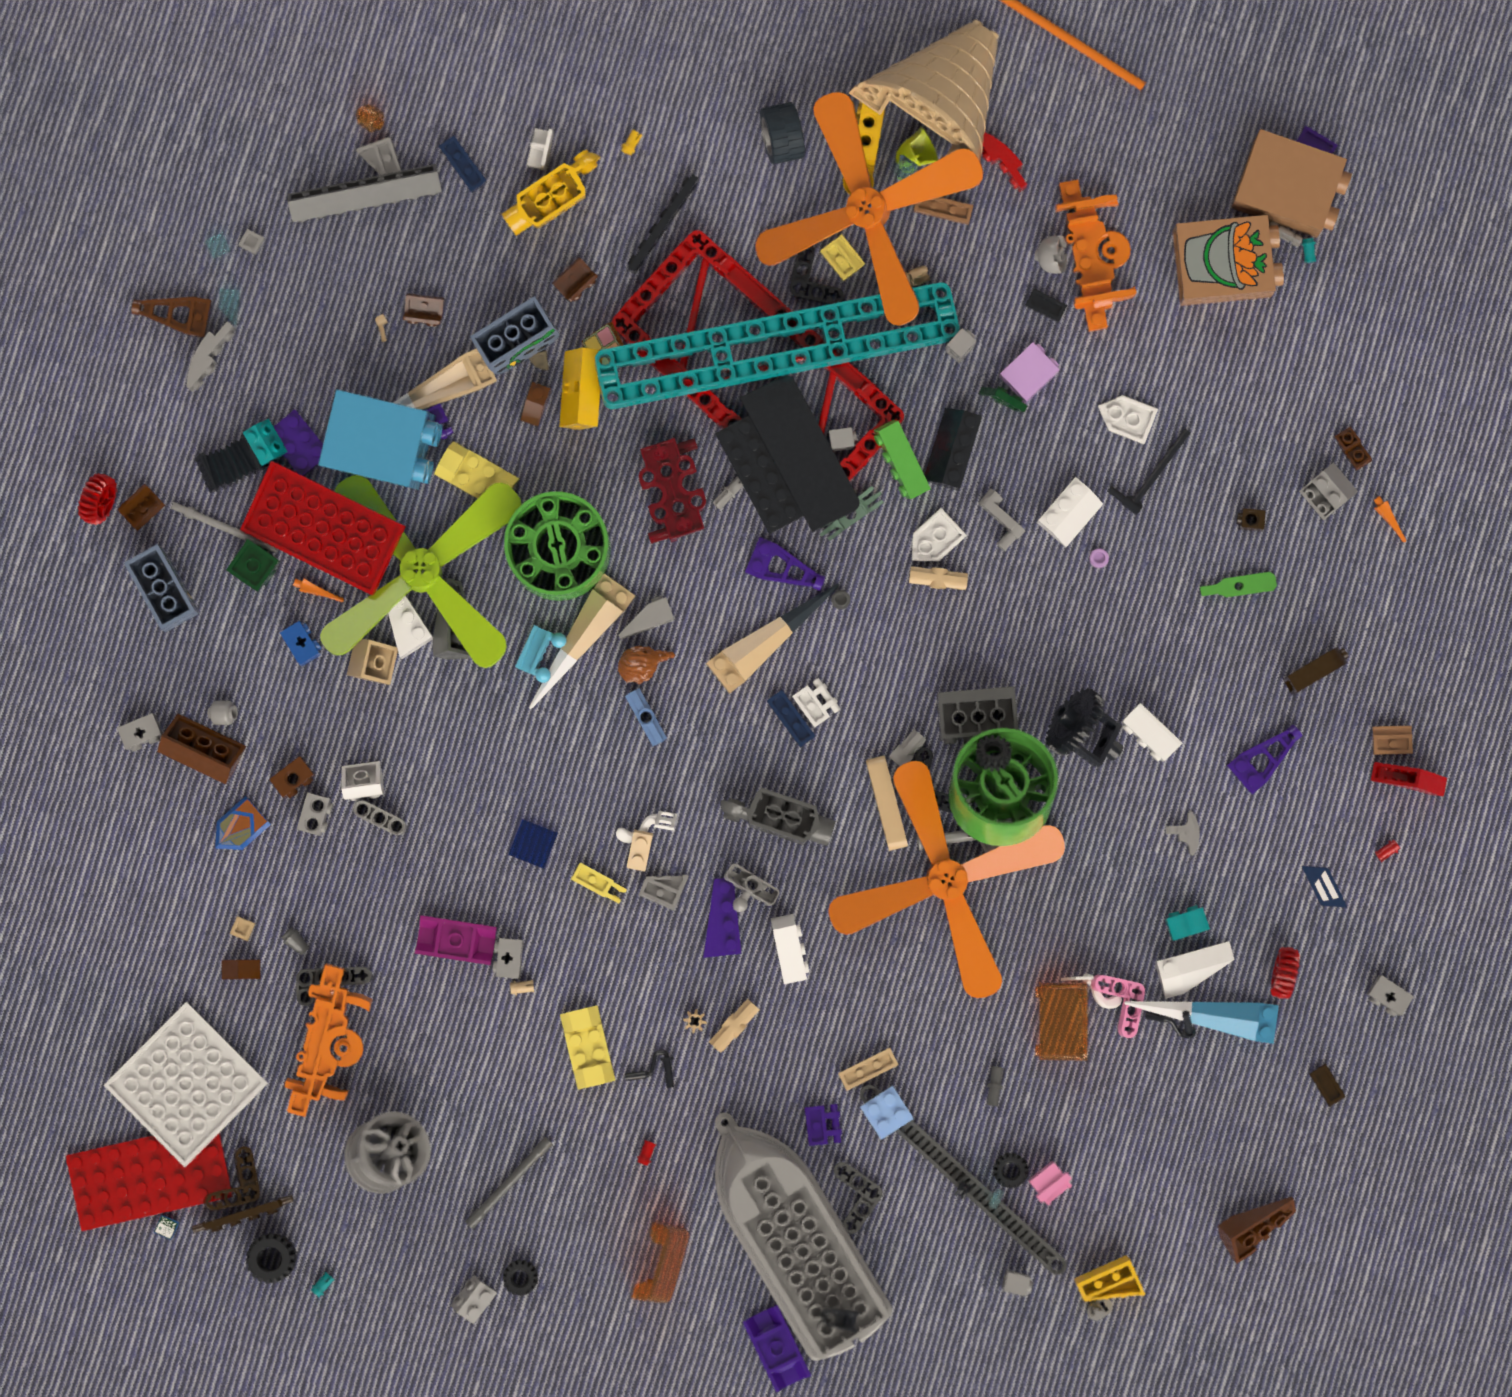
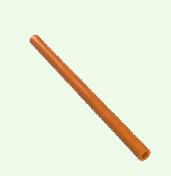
[1000,0,1146,90]

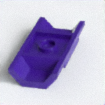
[742,1305,811,1393]

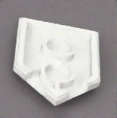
[1098,395,1158,444]
[912,508,967,562]

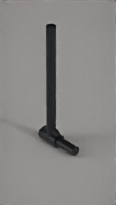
[1107,429,1191,515]

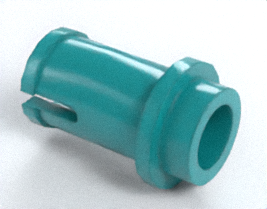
[1301,238,1317,263]
[311,1272,335,1297]

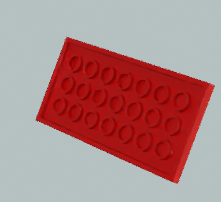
[240,461,406,596]
[65,1133,234,1232]

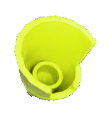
[895,127,938,167]

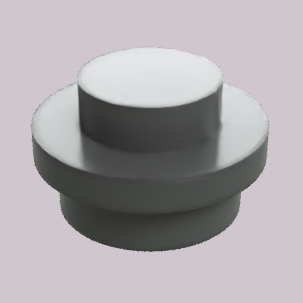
[831,590,850,609]

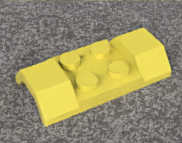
[434,441,519,499]
[560,1005,616,1090]

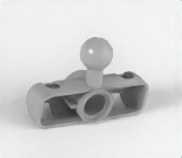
[724,864,780,912]

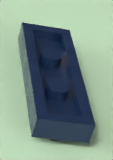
[439,136,487,193]
[767,690,816,748]

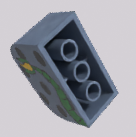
[470,296,560,374]
[124,544,199,632]

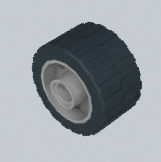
[760,102,805,165]

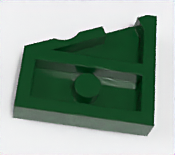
[978,386,1028,413]

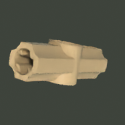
[909,567,968,590]
[709,999,759,1053]

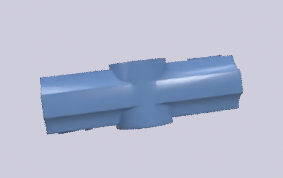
[625,688,667,746]

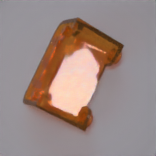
[1035,983,1088,1061]
[631,1219,690,1303]

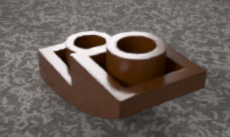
[1334,426,1372,471]

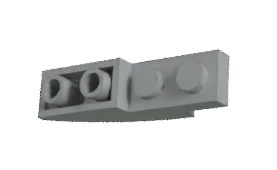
[187,322,236,392]

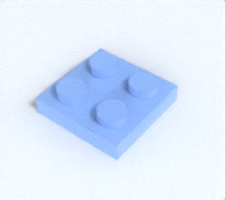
[860,1086,914,1140]

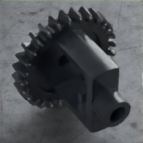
[1045,688,1123,767]

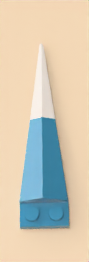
[1124,1001,1279,1044]

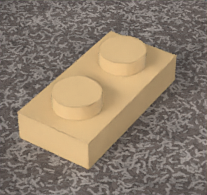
[626,830,653,872]

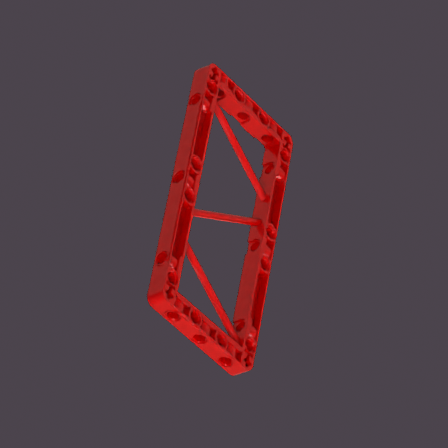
[612,230,904,482]

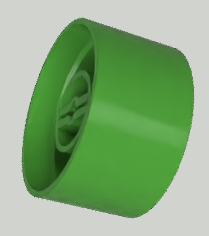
[504,491,611,601]
[949,728,1058,846]

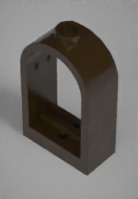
[1282,646,1349,695]

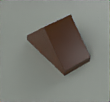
[222,960,261,979]

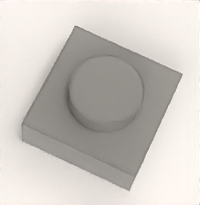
[238,229,265,255]

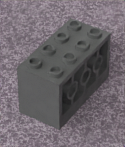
[936,686,1019,744]

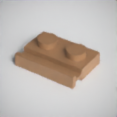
[1372,726,1413,755]

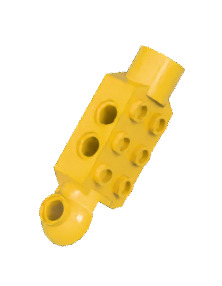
[843,101,885,195]
[501,149,601,236]

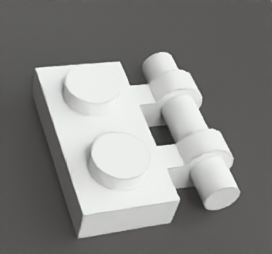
[792,678,841,728]

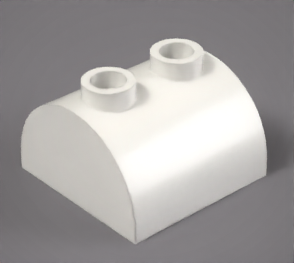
[342,761,384,801]

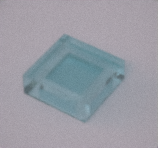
[205,233,231,259]
[988,1188,1004,1210]

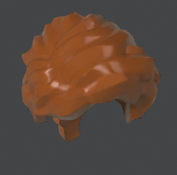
[618,646,675,684]

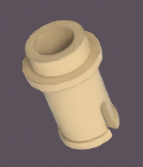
[510,980,534,996]

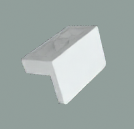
[527,128,554,170]

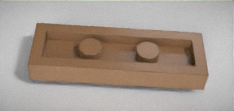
[913,197,973,225]

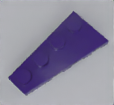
[703,877,742,958]

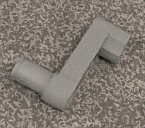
[978,489,1025,552]

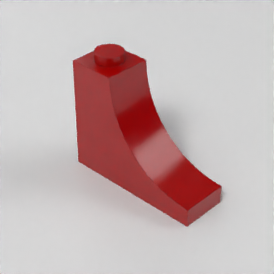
[1370,762,1448,797]

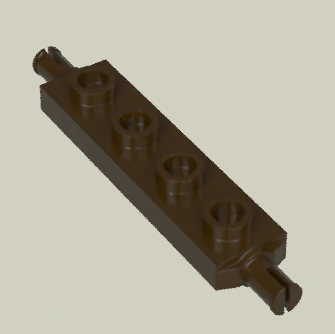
[192,1194,294,1233]

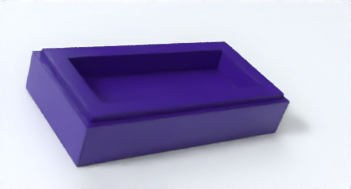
[1296,126,1338,154]

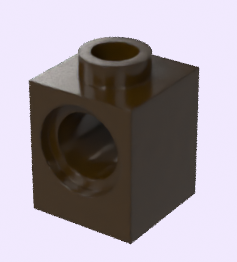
[1236,508,1266,532]

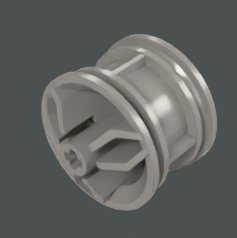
[344,1112,431,1194]

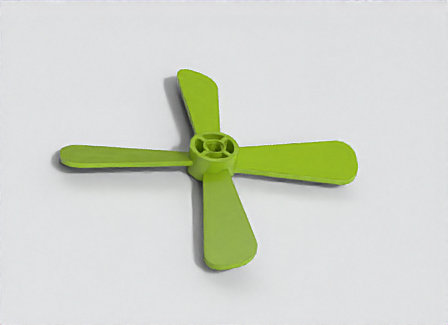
[320,475,522,668]

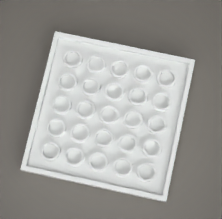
[104,1002,268,1167]

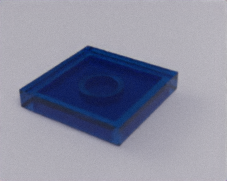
[508,819,558,869]

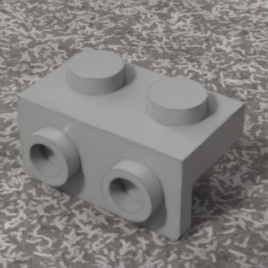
[451,1275,497,1324]

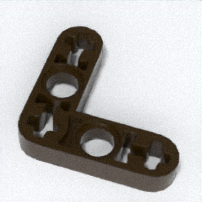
[204,1146,260,1210]

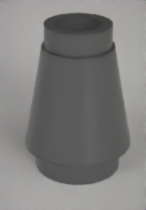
[281,927,309,955]

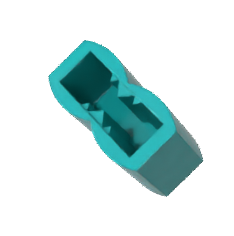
[1165,905,1210,941]

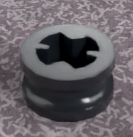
[954,1180,971,1200]

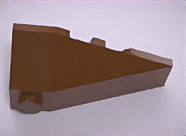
[1217,1197,1296,1264]

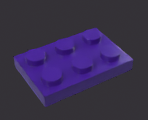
[273,409,323,476]

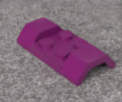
[414,915,497,965]

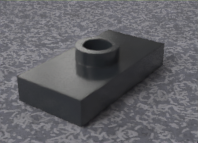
[1025,288,1068,323]

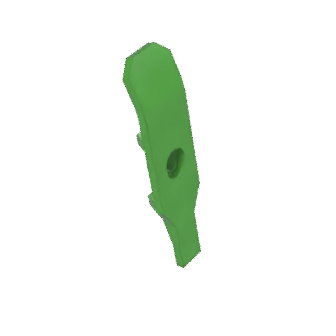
[1200,572,1277,598]

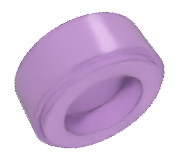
[1089,549,1109,568]

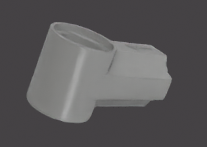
[889,729,926,766]

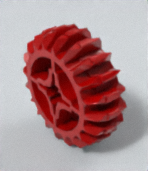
[78,473,117,525]
[1270,947,1300,999]

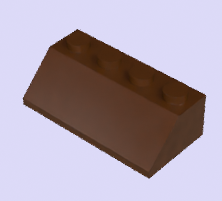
[157,714,246,785]

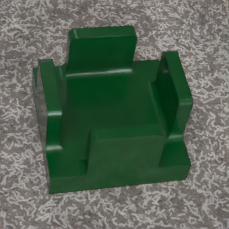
[226,539,280,592]

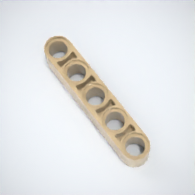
[866,755,908,851]

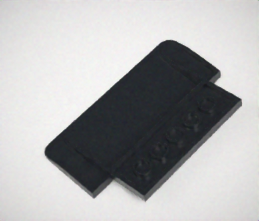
[715,376,860,535]

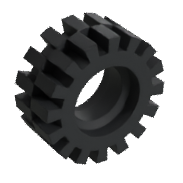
[976,735,1011,772]
[993,1153,1029,1188]
[502,1260,538,1296]

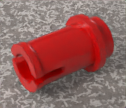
[1374,840,1400,862]
[636,1140,657,1166]

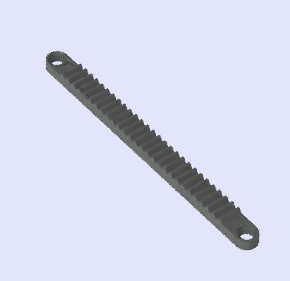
[860,1085,1067,1275]

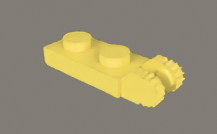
[571,863,627,903]

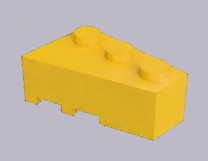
[1074,1255,1145,1302]

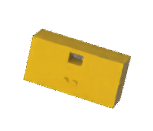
[559,347,602,430]

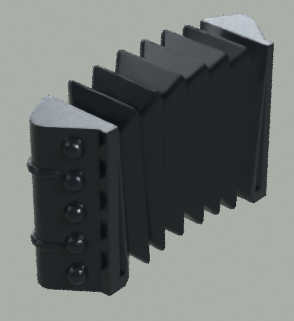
[194,434,269,493]

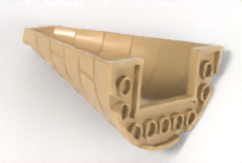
[849,20,999,161]

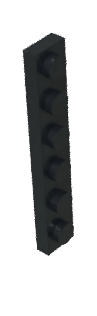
[627,174,699,275]

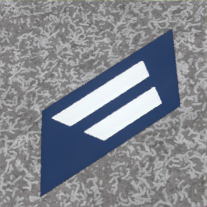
[1302,866,1348,908]

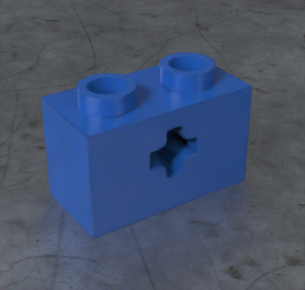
[280,621,322,666]

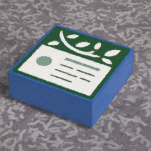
[153,1214,180,1240]

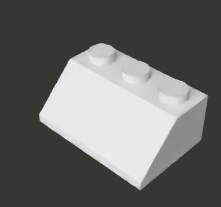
[1037,477,1103,547]
[1121,703,1182,762]

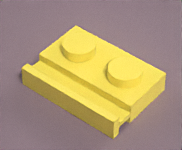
[820,234,865,282]

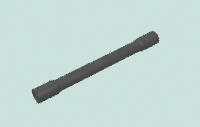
[465,1137,553,1229]

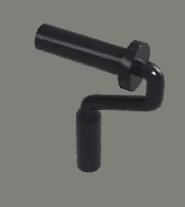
[1145,1011,1196,1038]
[625,1050,674,1088]

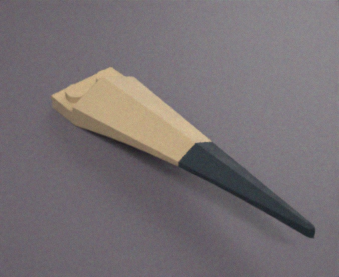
[706,584,839,694]

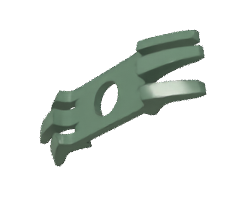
[820,486,884,541]

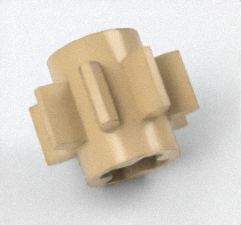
[683,1009,707,1033]

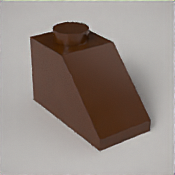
[521,382,552,427]

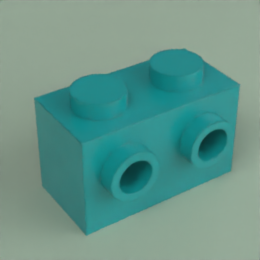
[243,419,288,466]

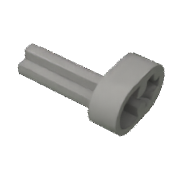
[1087,1299,1113,1321]

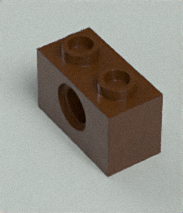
[269,756,316,799]

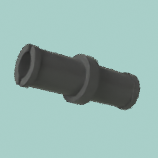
[986,1066,1004,1107]

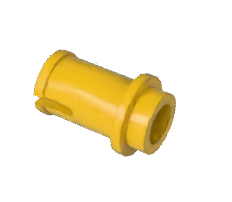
[621,130,642,156]

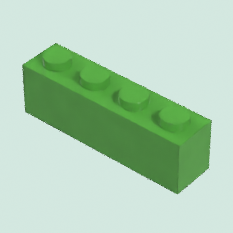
[874,420,931,499]

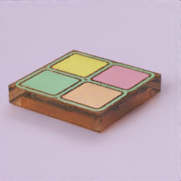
[581,322,624,365]

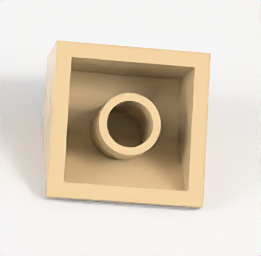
[347,639,398,685]

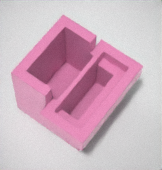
[1028,1161,1072,1205]

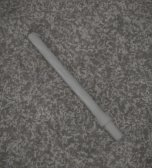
[171,502,279,553]

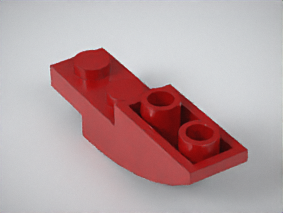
[981,132,1027,192]

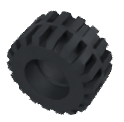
[245,1233,297,1284]

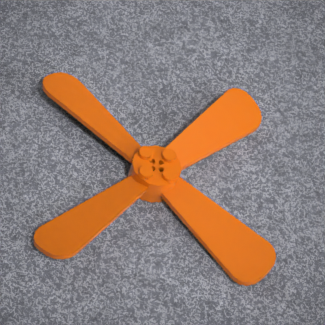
[756,92,983,326]
[828,761,1065,998]

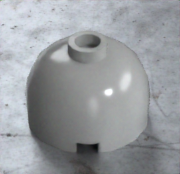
[1035,236,1067,274]

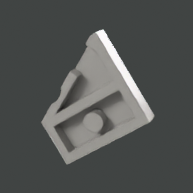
[356,137,402,175]
[639,875,689,911]

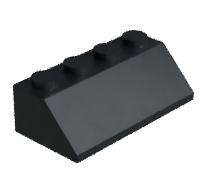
[924,408,982,491]

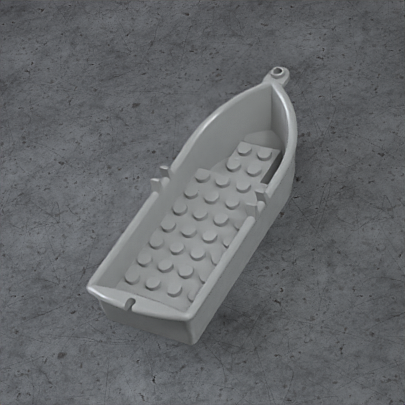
[715,1113,893,1361]

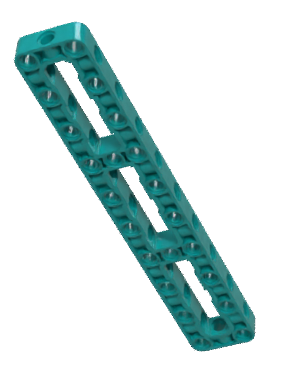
[595,282,959,409]

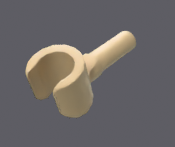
[375,314,388,342]

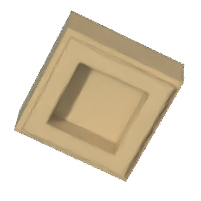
[230,916,256,941]

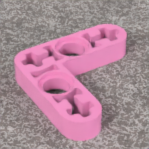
[1091,975,1145,1038]

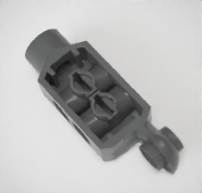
[720,788,836,846]

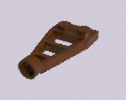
[131,297,212,338]

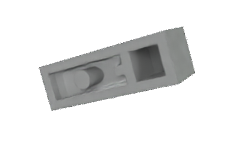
[619,596,674,640]

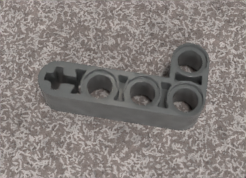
[296,967,373,1006]

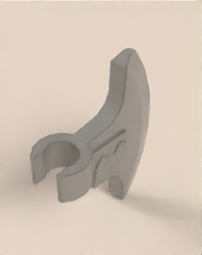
[1166,811,1200,856]

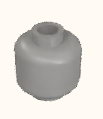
[207,700,238,725]

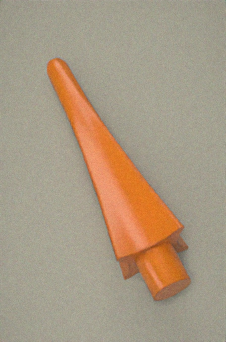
[1374,496,1406,542]
[293,578,344,602]

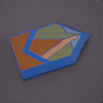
[215,796,271,850]

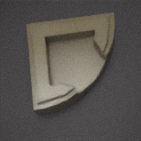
[529,351,549,370]

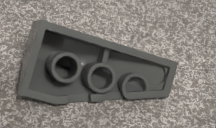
[433,578,472,660]

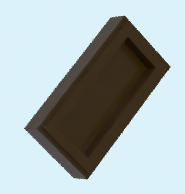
[1309,1064,1346,1107]

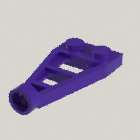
[745,537,826,591]
[1227,724,1303,795]

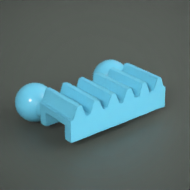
[515,625,567,683]

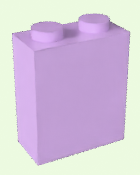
[999,343,1060,404]

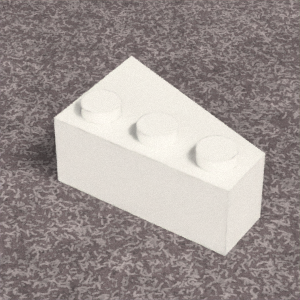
[388,596,433,659]
[771,914,809,984]

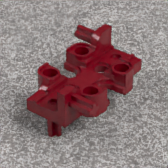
[639,438,706,544]

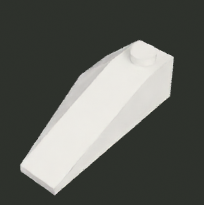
[1155,941,1234,999]

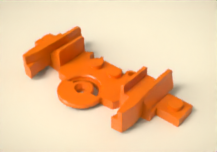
[1055,179,1136,332]
[285,963,373,1117]

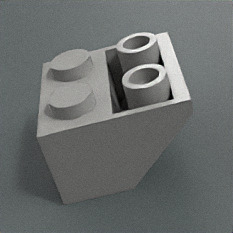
[1299,462,1358,520]

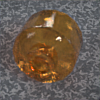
[356,104,385,132]

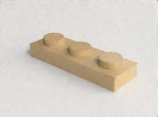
[838,1048,898,1091]

